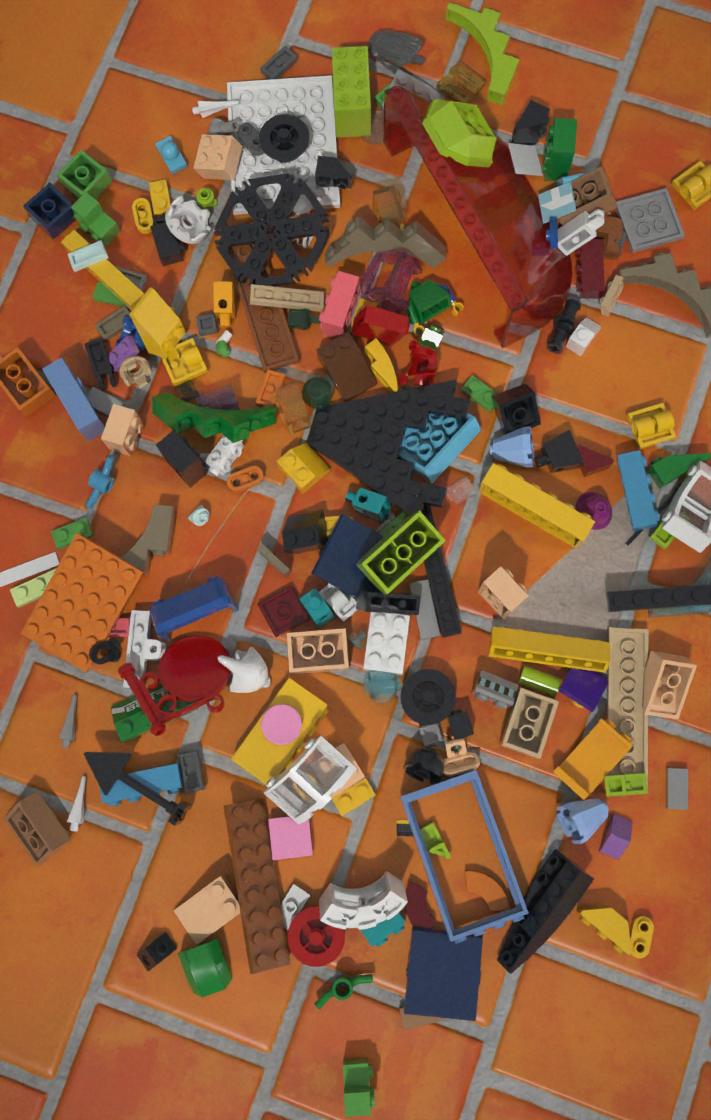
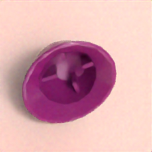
[576,492,612,530]

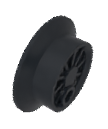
[259,114,310,162]
[400,669,456,725]

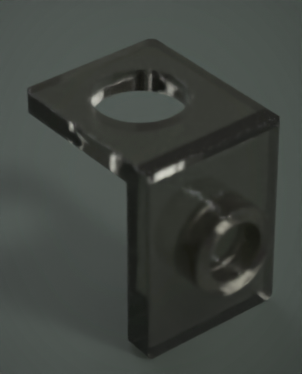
[175,380,206,407]

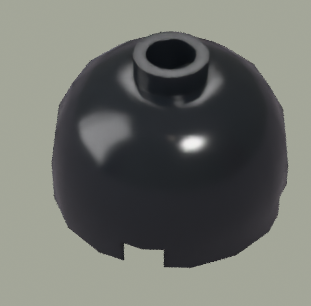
[403,746,444,784]

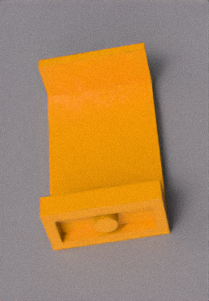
[553,718,633,800]

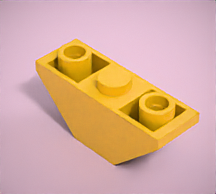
[577,906,632,956]

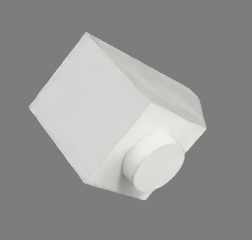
[566,317,601,356]

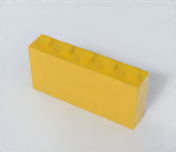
[231,678,329,785]

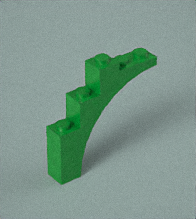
[152,392,276,443]

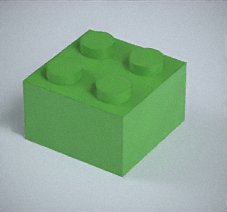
[57,150,112,200]

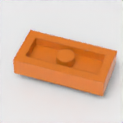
[256,369,286,407]

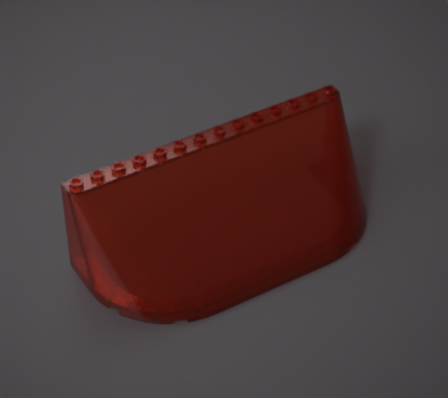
[383,86,572,349]

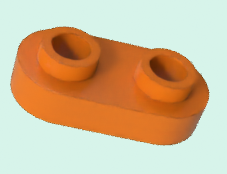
[227,466,264,493]

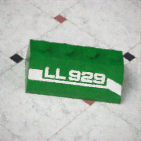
[111,684,198,743]

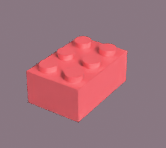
[319,271,360,339]

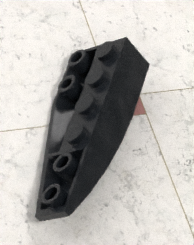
[497,849,594,974]

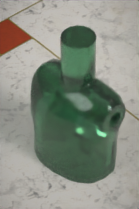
[288,308,321,330]

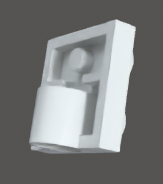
[319,584,358,623]

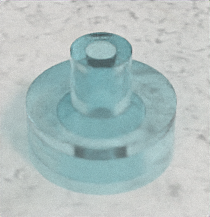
[347,631,367,651]

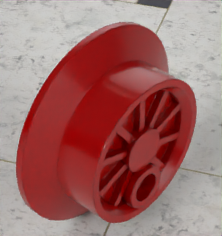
[288,906,345,967]

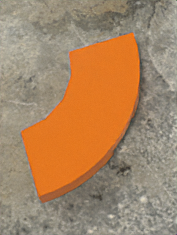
[465,871,510,911]

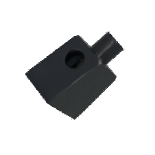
[534,430,583,473]

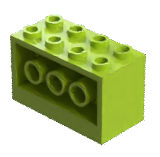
[332,46,371,138]

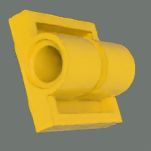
[671,161,711,210]
[626,403,676,450]

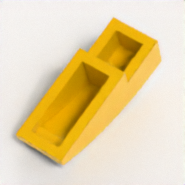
[365,338,398,393]

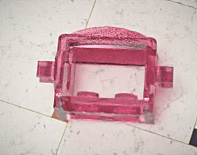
[361,251,423,314]

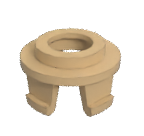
[119,356,152,388]

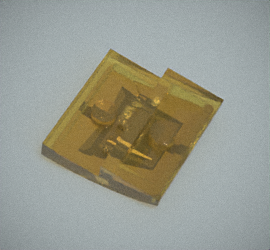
[436,60,487,103]

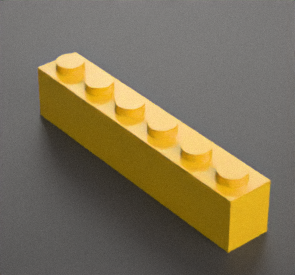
[489,626,610,673]

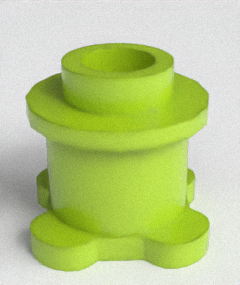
[196,188,218,212]

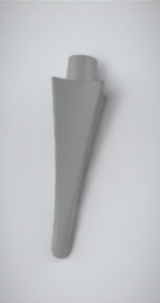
[59,694,77,748]

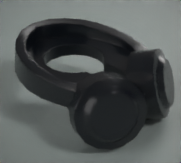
[89,639,120,664]

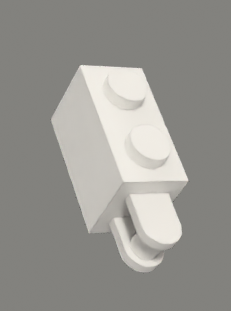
[558,209,604,256]

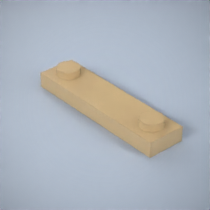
[250,284,324,312]

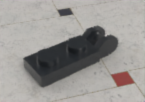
[84,338,117,391]

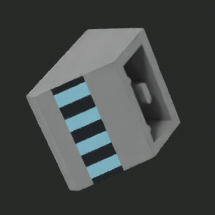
[471,670,518,710]

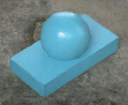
[155,136,188,175]

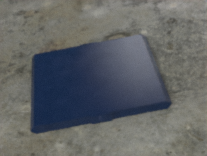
[311,514,383,598]
[404,927,483,1021]

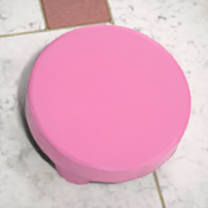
[261,704,302,745]

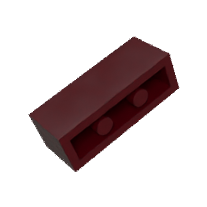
[575,239,605,299]

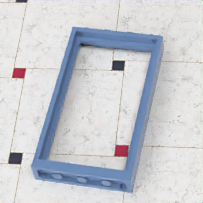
[400,770,528,944]

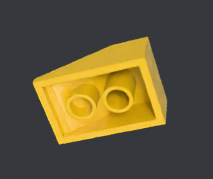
[129,287,186,358]

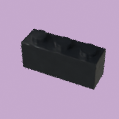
[356,590,421,615]

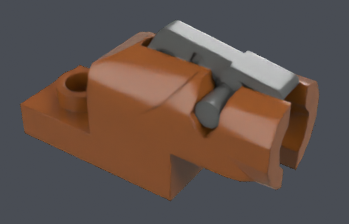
[594,210,627,260]

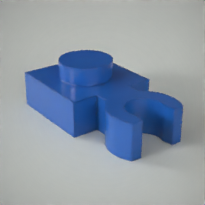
[546,217,558,249]

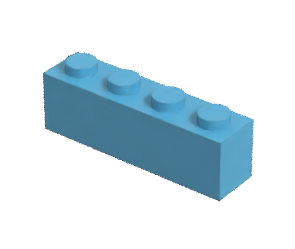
[617,450,660,532]
[100,763,184,807]

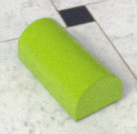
[517,665,562,697]

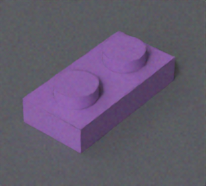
[108,336,139,371]

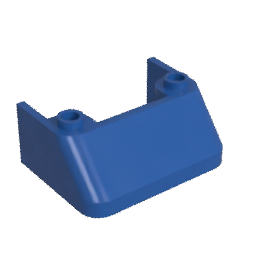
[150,576,238,641]

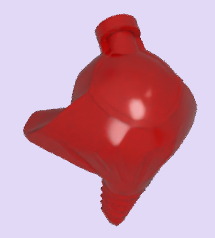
[398,340,440,386]

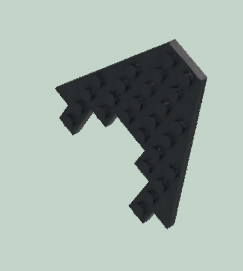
[306,380,471,515]

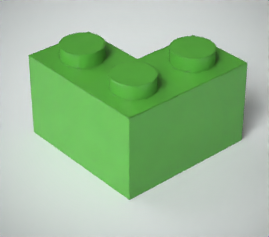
[71,192,121,246]
[343,1058,375,1117]

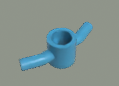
[85,455,115,509]

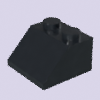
[511,100,551,146]
[491,383,541,435]
[282,510,328,554]

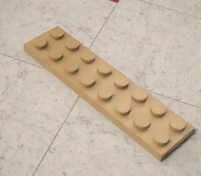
[607,627,649,789]

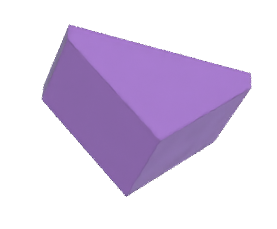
[599,814,633,860]

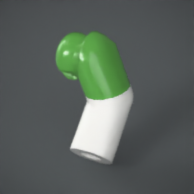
[216,330,232,358]

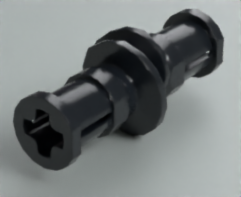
[546,299,581,354]

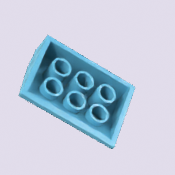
[398,413,481,484]

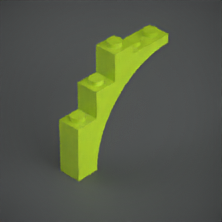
[445,3,519,105]

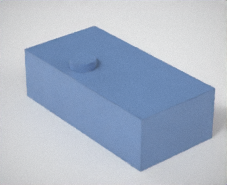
[42,357,105,441]

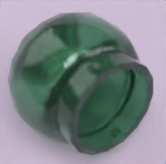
[301,377,333,409]

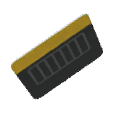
[397,820,413,836]

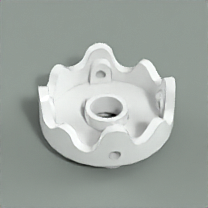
[165,196,211,244]

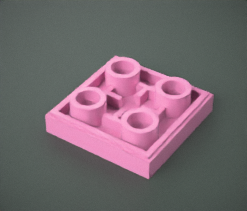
[268,816,313,860]

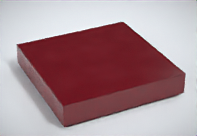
[257,586,310,638]

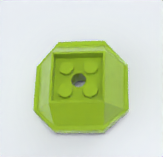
[422,99,496,168]

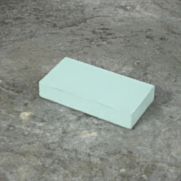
[68,240,109,272]

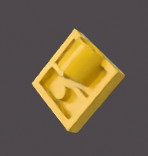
[161,338,208,387]

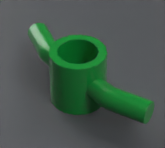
[314,974,373,1009]

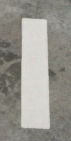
[0,552,59,587]

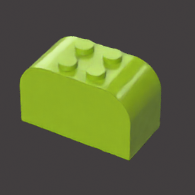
[356,511,446,594]

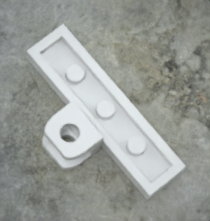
[123,610,167,688]

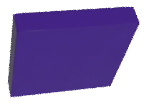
[558,668,608,712]

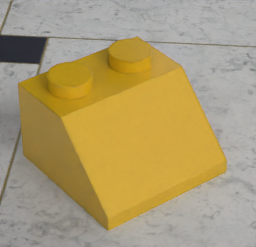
[276,443,331,494]

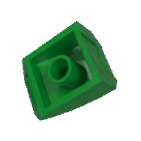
[178,937,232,998]

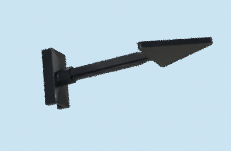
[84,752,193,826]

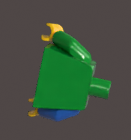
[406,280,464,338]

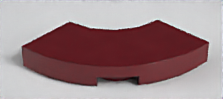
[405,881,436,929]

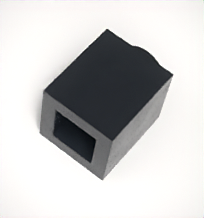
[447,709,474,740]

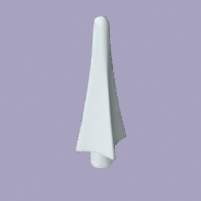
[193,100,239,118]
[67,776,86,832]

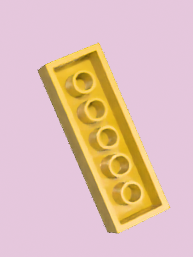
[478,463,595,549]

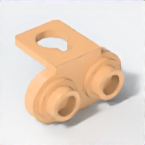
[443,738,480,777]

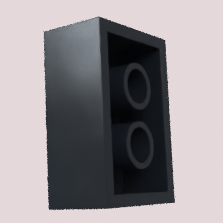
[156,430,207,488]

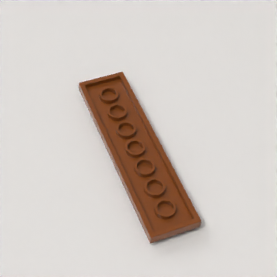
[228,244,299,373]
[224,799,291,974]

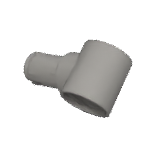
[207,118,239,135]

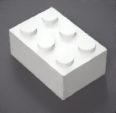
[363,612,410,676]

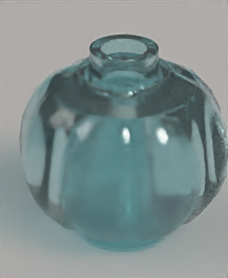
[364,671,401,704]

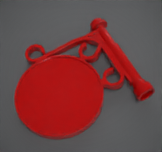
[118,636,232,736]

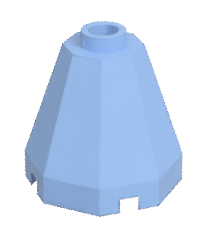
[490,426,534,468]
[556,798,609,844]

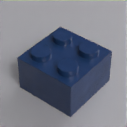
[23,182,76,240]

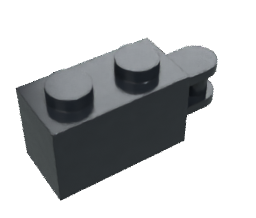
[150,213,185,267]

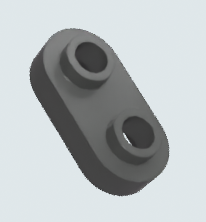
[237,123,264,156]

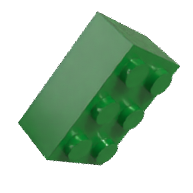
[542,118,577,182]

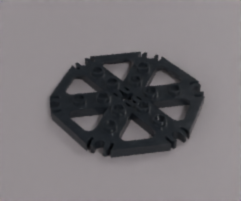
[214,174,330,286]

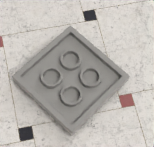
[615,188,685,253]

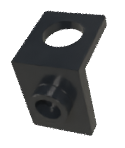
[137,932,177,971]

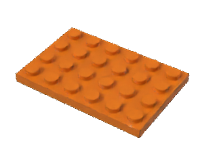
[21,533,145,673]

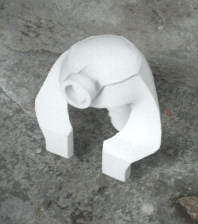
[218,647,271,693]

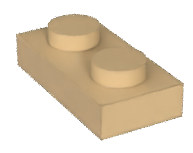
[599,275,624,317]

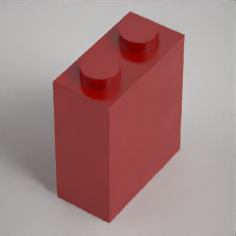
[351,305,410,346]

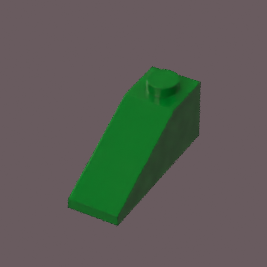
[647,453,711,489]

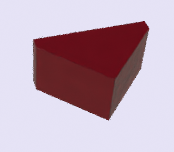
[577,445,614,477]

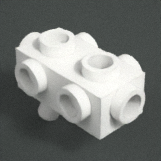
[200,435,245,476]

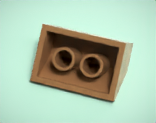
[4,791,71,867]

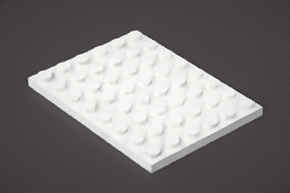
[227,75,340,215]

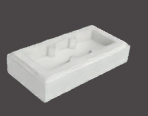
[281,884,311,930]

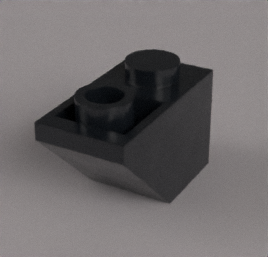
[315,156,352,189]

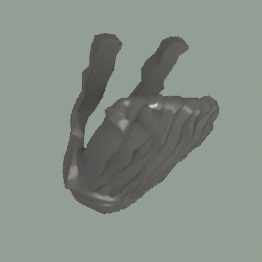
[368,29,425,76]

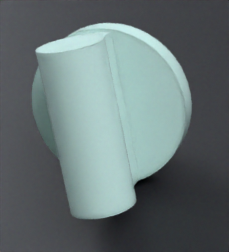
[188,504,209,526]

